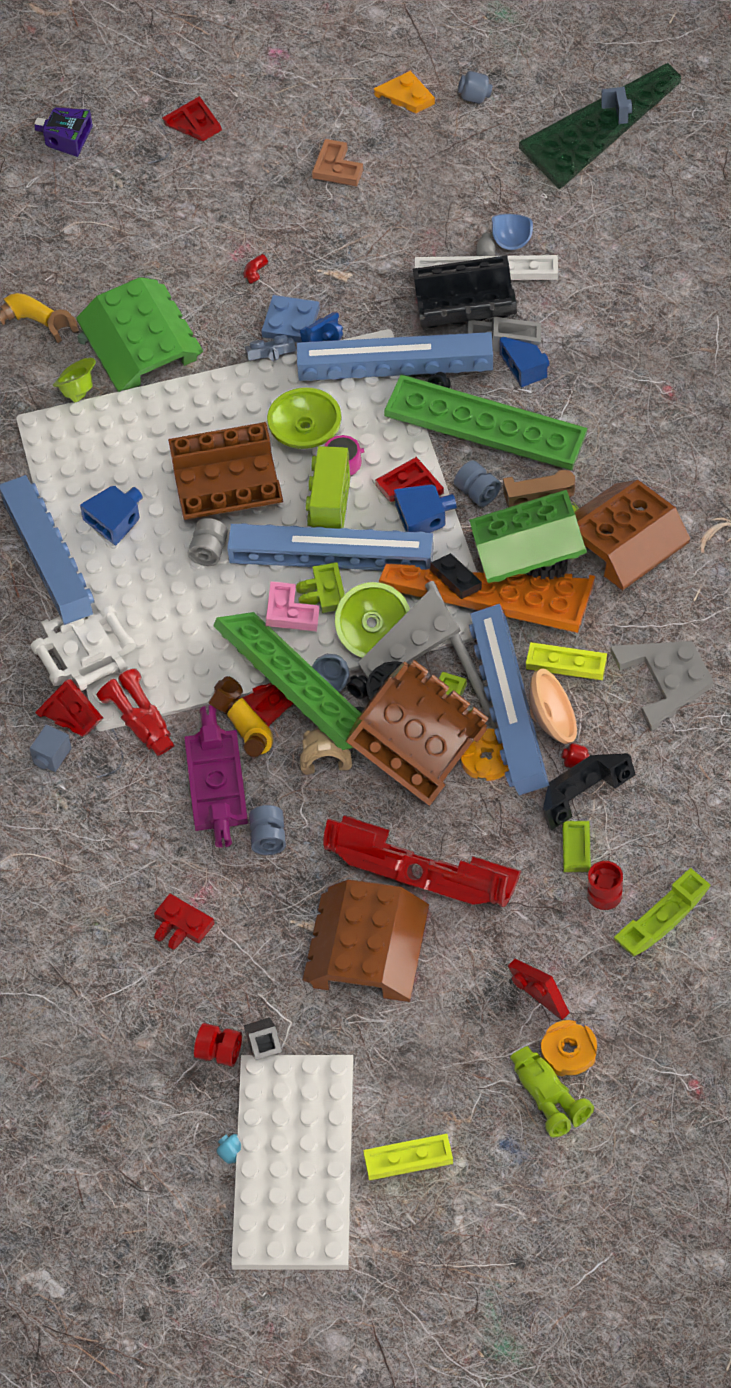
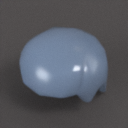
[312,653,350,693]

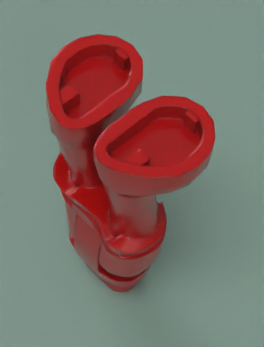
[96,668,174,756]

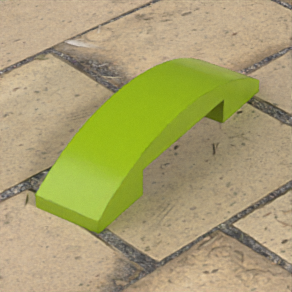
[614,868,711,957]

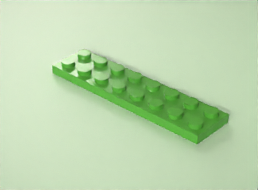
[384,375,588,470]
[213,612,361,750]

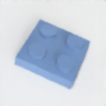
[262,295,320,343]

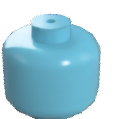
[216,1134,241,1164]

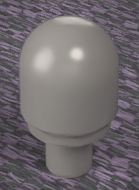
[476,233,495,256]

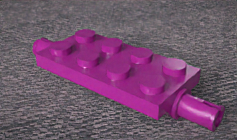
[184,705,248,848]

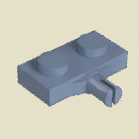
[245,335,296,361]

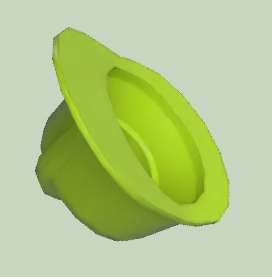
[52,357,96,403]

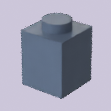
[30,725,72,772]

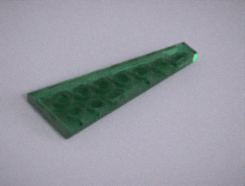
[519,63,681,189]

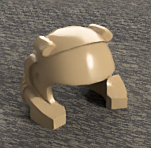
[300,728,352,775]

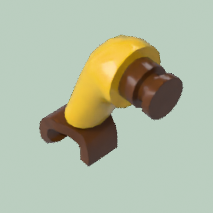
[208,676,273,757]

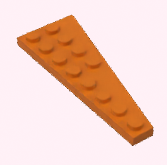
[379,564,596,633]

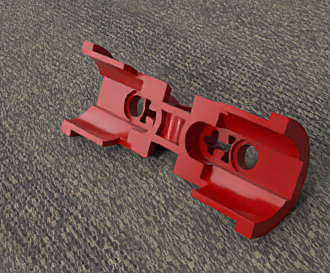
[323,815,521,907]

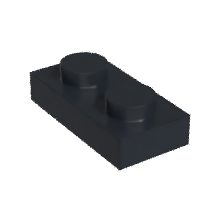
[430,553,482,599]

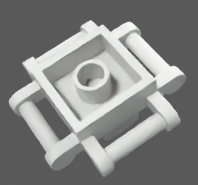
[30,606,136,691]

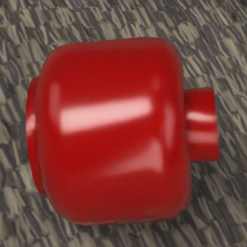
[561,743,589,768]

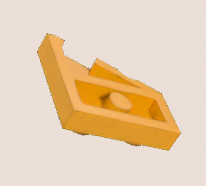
[374,70,435,113]

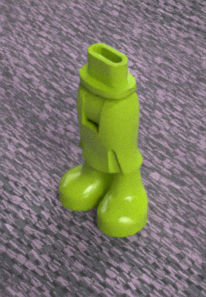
[510,1046,594,1137]

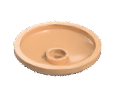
[529,669,577,744]

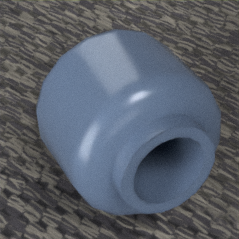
[458,71,493,104]

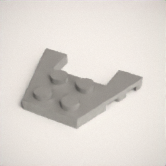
[611,641,714,731]

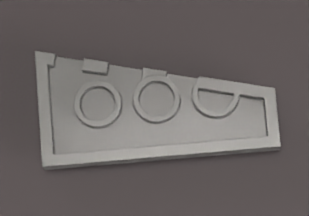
[358,587,461,678]

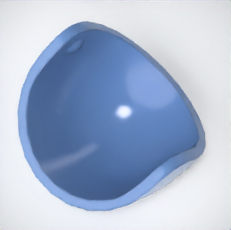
[492,214,533,250]

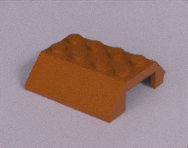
[346,660,488,806]
[303,879,429,1002]

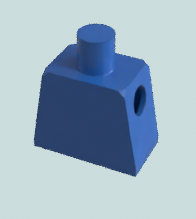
[394,485,457,533]
[80,486,143,546]

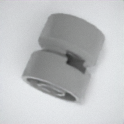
[188,518,228,566]

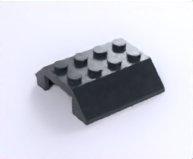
[413,255,517,328]

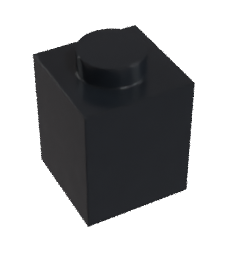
[243,1017,282,1060]

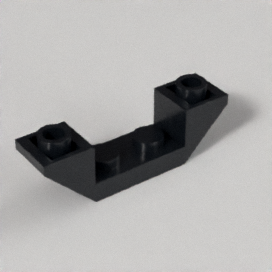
[543,753,636,831]

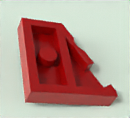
[162,96,222,141]
[35,679,103,736]
[508,959,570,1020]

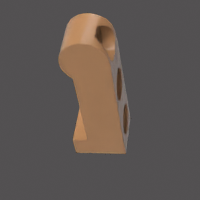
[503,470,575,508]

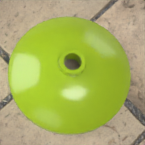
[267,387,342,449]
[334,582,410,658]

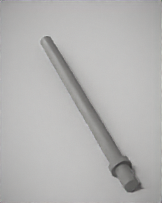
[425,581,499,729]

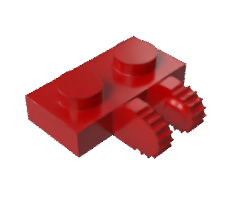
[154,893,215,950]

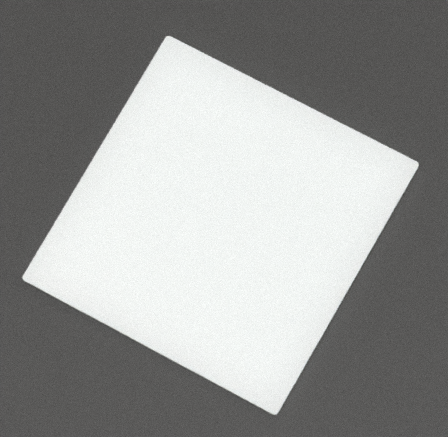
[16,329,479,731]

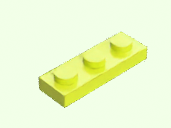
[526,642,607,680]
[363,1134,453,1181]

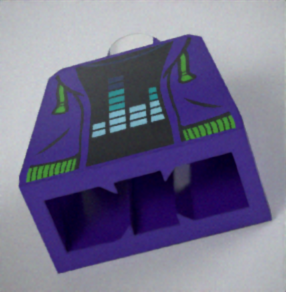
[35,107,93,157]

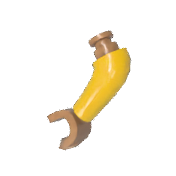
[0,293,79,343]

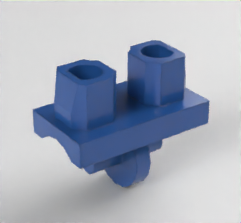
[300,312,343,342]

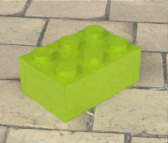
[306,446,350,529]

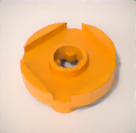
[461,728,509,781]
[541,1020,597,1076]

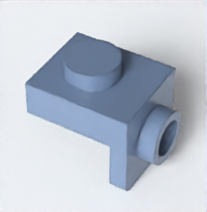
[601,87,632,124]

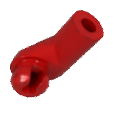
[243,254,268,284]

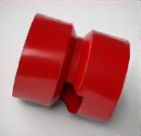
[587,861,623,910]
[194,1023,242,1067]

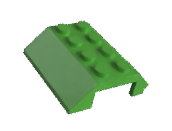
[76,277,203,392]

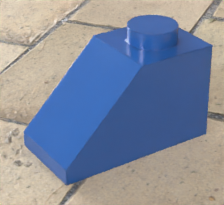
[500,337,550,388]

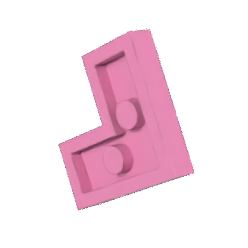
[266,582,319,631]

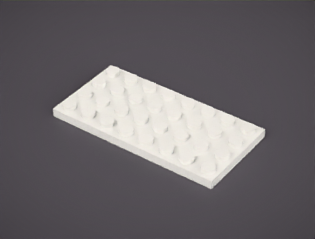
[231,1055,354,1270]

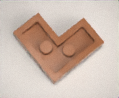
[312,139,363,186]

